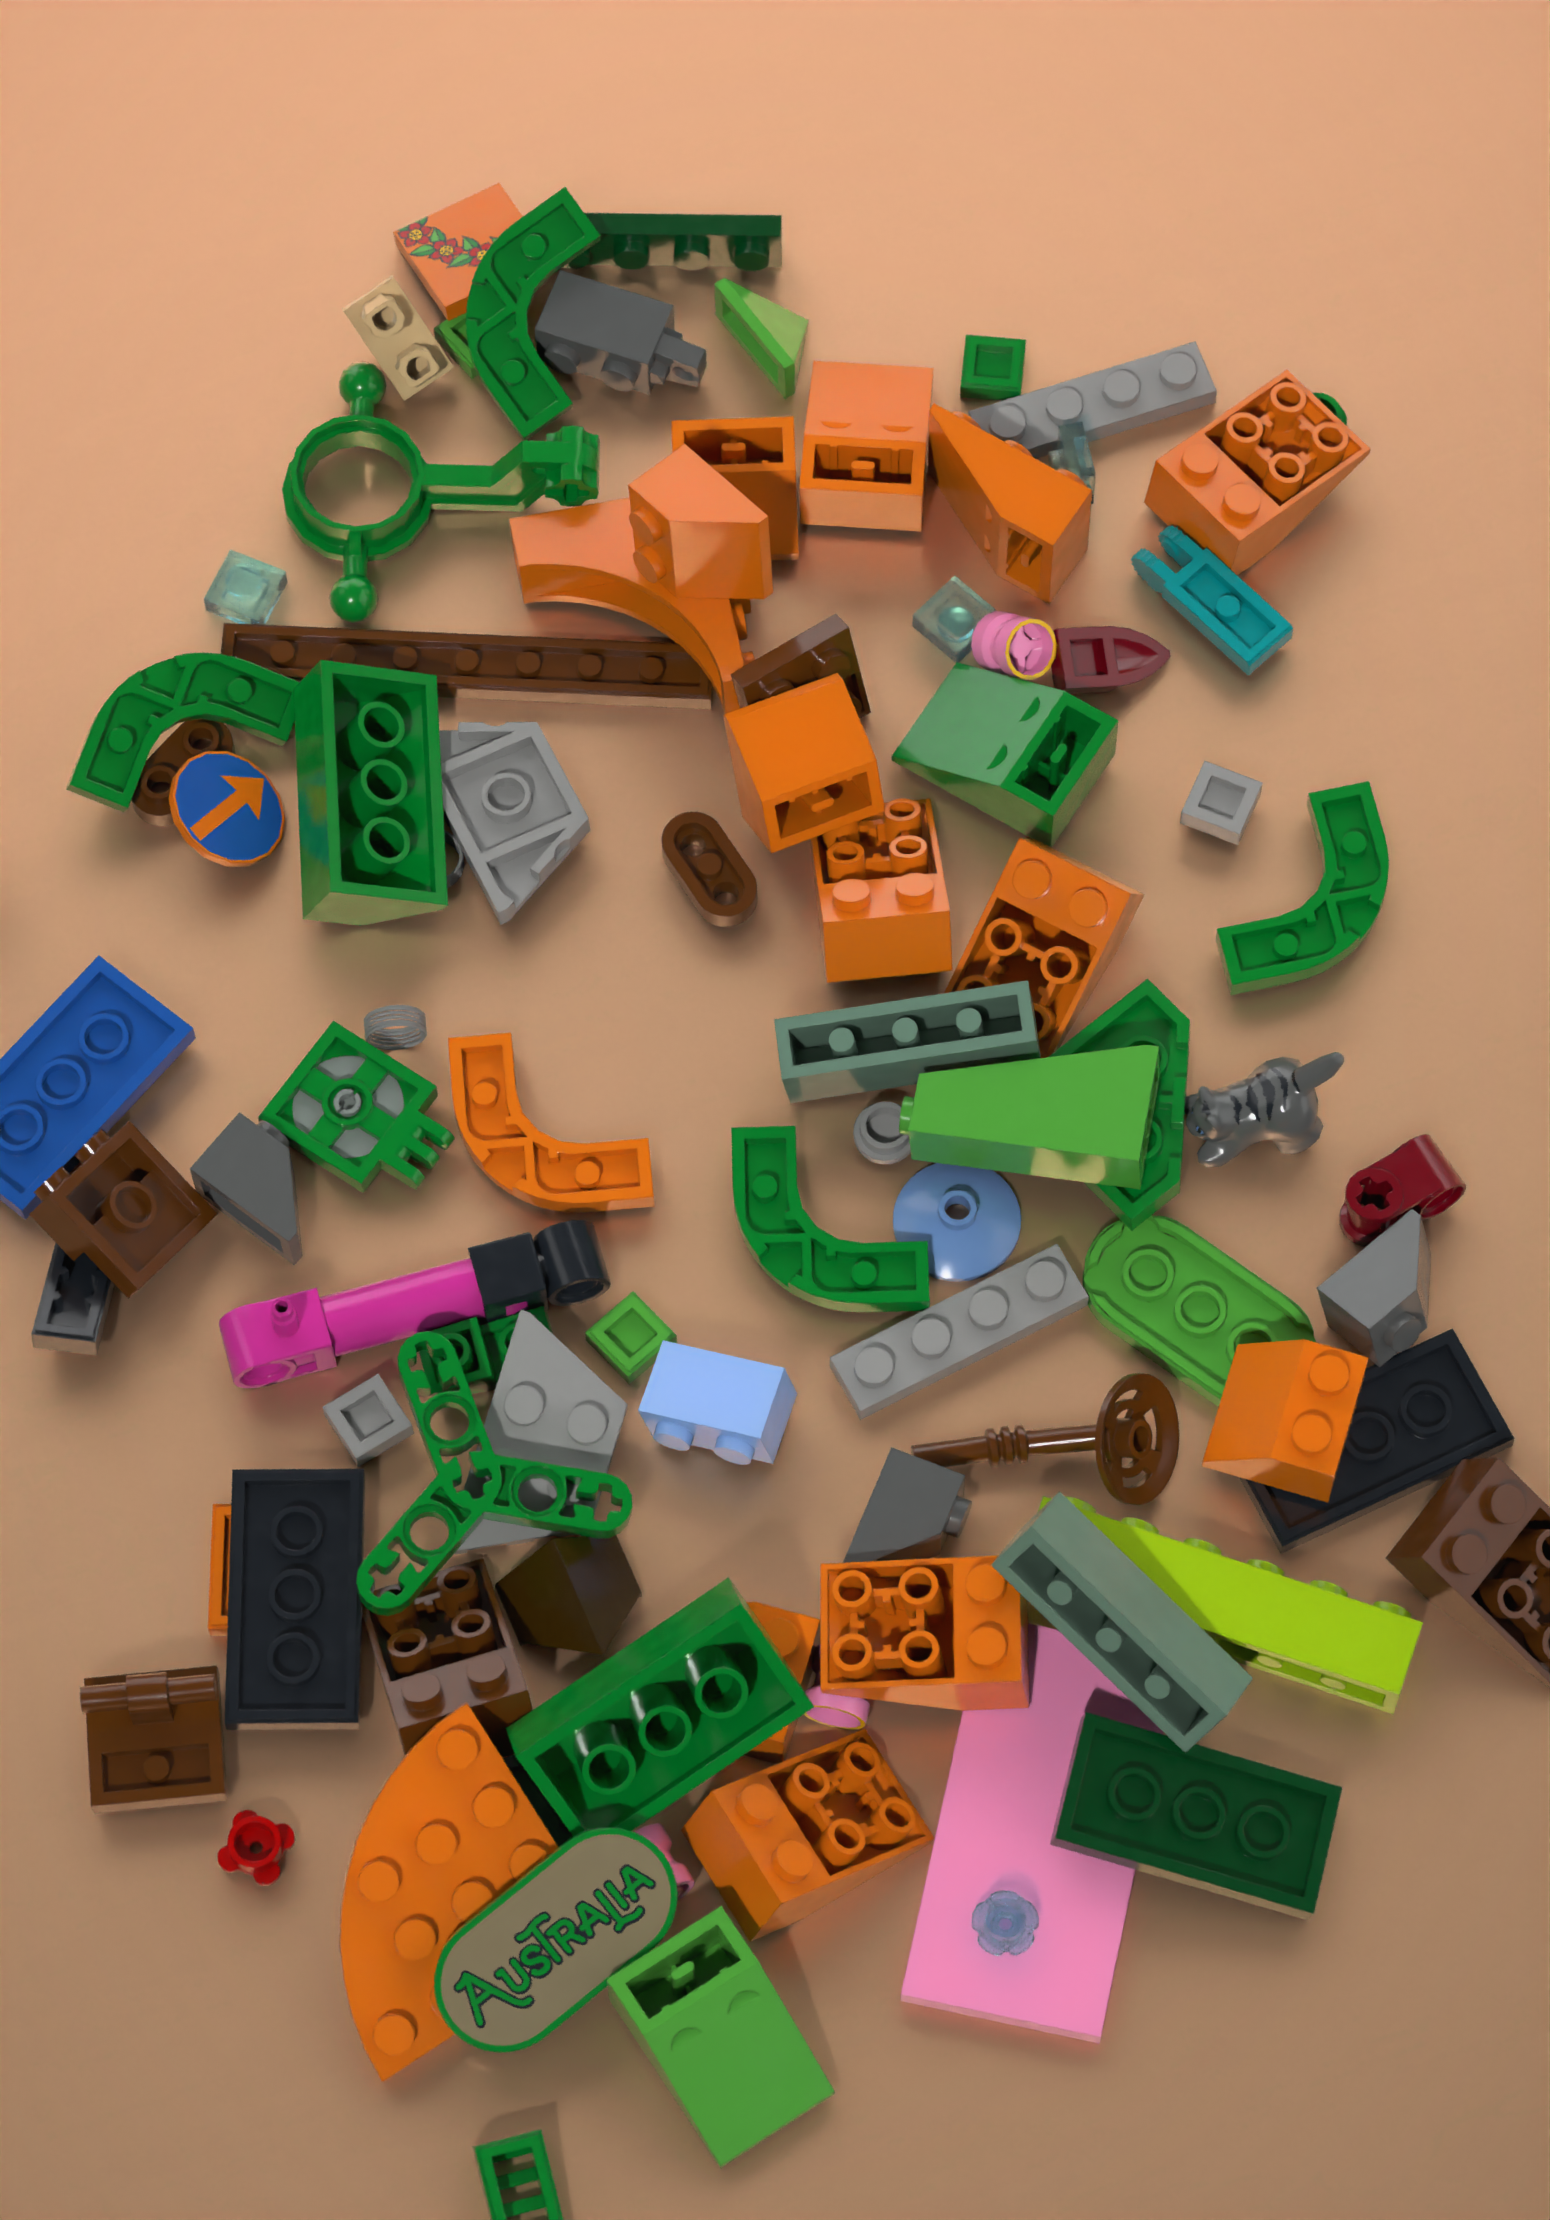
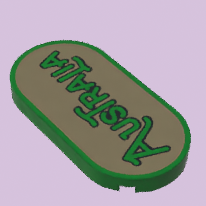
[434,1827,678,2053]

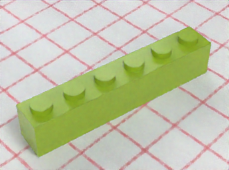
[1037,1496,1423,1715]

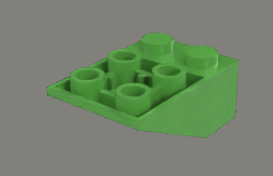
[606,1906,835,2168]

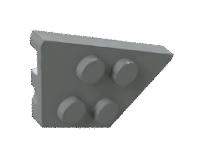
[439,722,590,925]
[454,1309,628,1555]

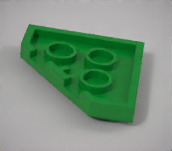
[1049,978,1190,1231]

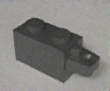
[535,270,707,395]

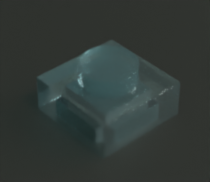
[1048,422,1096,504]
[204,549,288,625]
[912,576,997,663]

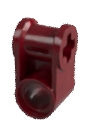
[1339,1134,1466,1246]

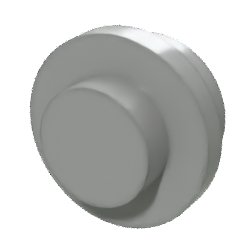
[853,1101,911,1164]

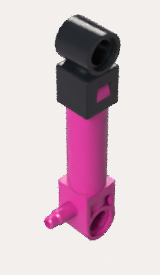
[218,1220,611,1389]

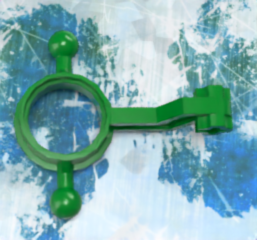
[282,361,600,623]

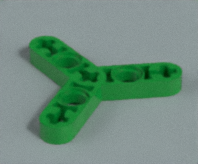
[356,1331,632,1616]

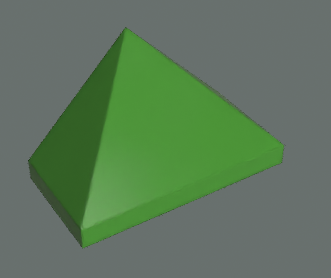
[714,278,809,399]

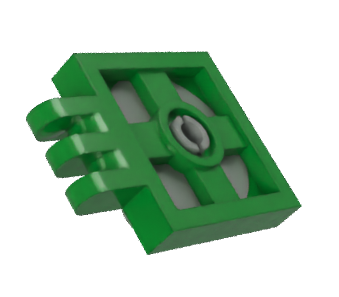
[258,1021,455,1193]

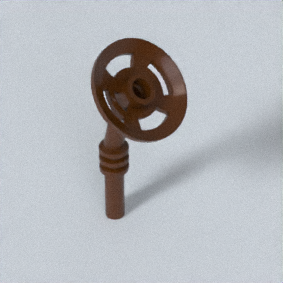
[911,1373,1179,1505]

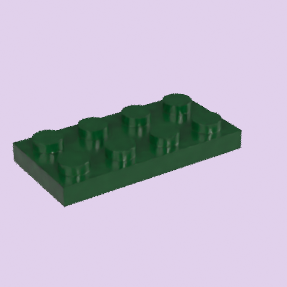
[1050,1712,1342,1920]

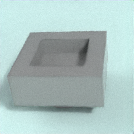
[1180,761,1263,845]
[323,1374,414,1467]

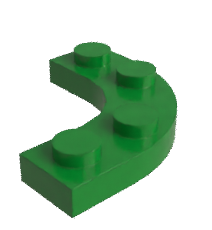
[466,187,601,440]
[66,653,300,812]
[1216,781,1389,995]
[731,1126,930,1313]

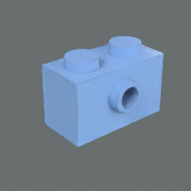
[638,1340,797,1465]

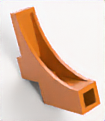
[509,497,755,714]

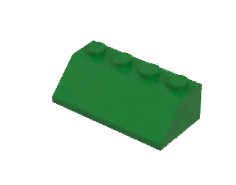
[294,660,448,926]
[506,1577,814,1836]

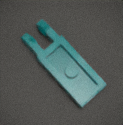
[1131,525,1293,676]

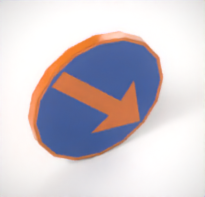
[168,751,285,867]

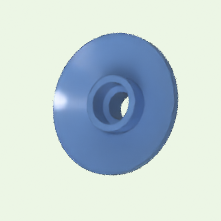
[893,1163,1021,1282]

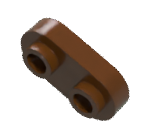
[131,718,235,826]
[661,812,757,927]

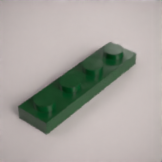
[563,213,782,271]

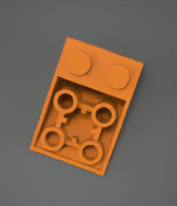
[799,361,934,532]
[1144,370,1371,576]
[928,403,1092,604]
[810,798,953,983]
[944,838,1145,1058]
[820,1555,1029,1711]
[681,1729,935,1942]

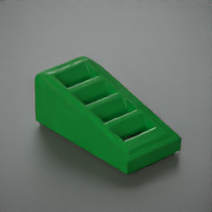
[472,2129,563,2220]

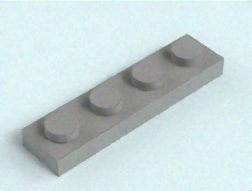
[968,341,1217,459]
[830,1244,1089,1420]

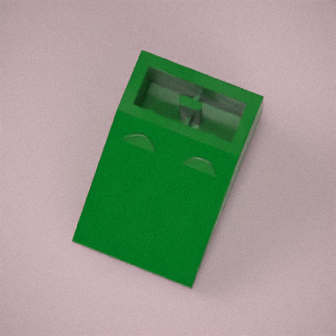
[891,662,1118,848]

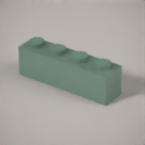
[774,980,1041,1103]
[991,1491,1253,1753]

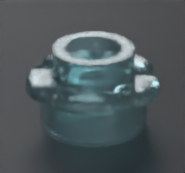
[972,1890,1039,1956]

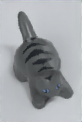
[1185,1052,1344,1168]

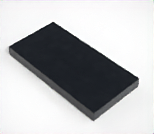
[1239,1328,1515,1554]
[225,1469,365,1730]

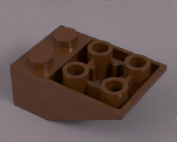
[1386,1457,1550,1688]
[362,1558,533,1757]

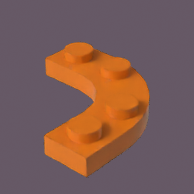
[448,1032,655,1213]

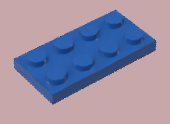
[0,955,196,1220]

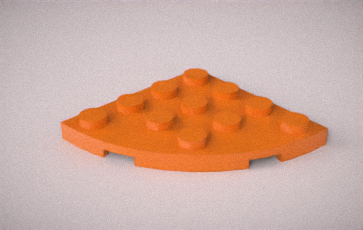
[339,1702,558,2082]

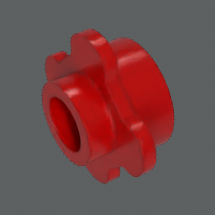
[217,1810,295,1886]

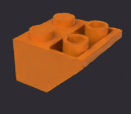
[671,416,799,561]
[723,673,885,853]

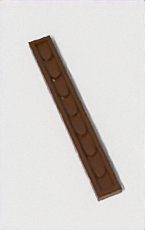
[221,623,713,710]

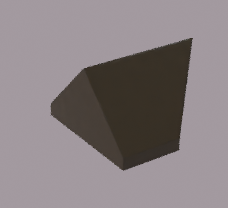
[495,1535,642,1655]

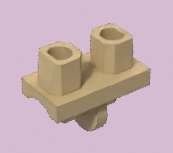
[342,275,454,401]

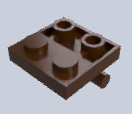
[730,614,871,719]
[80,1665,228,1814]

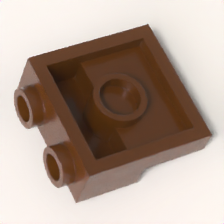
[29,1121,218,1299]

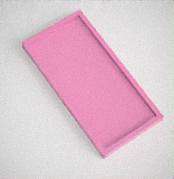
[900,1623,1163,2044]

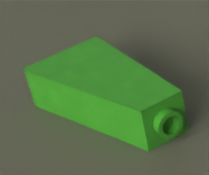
[899,1045,1160,1189]

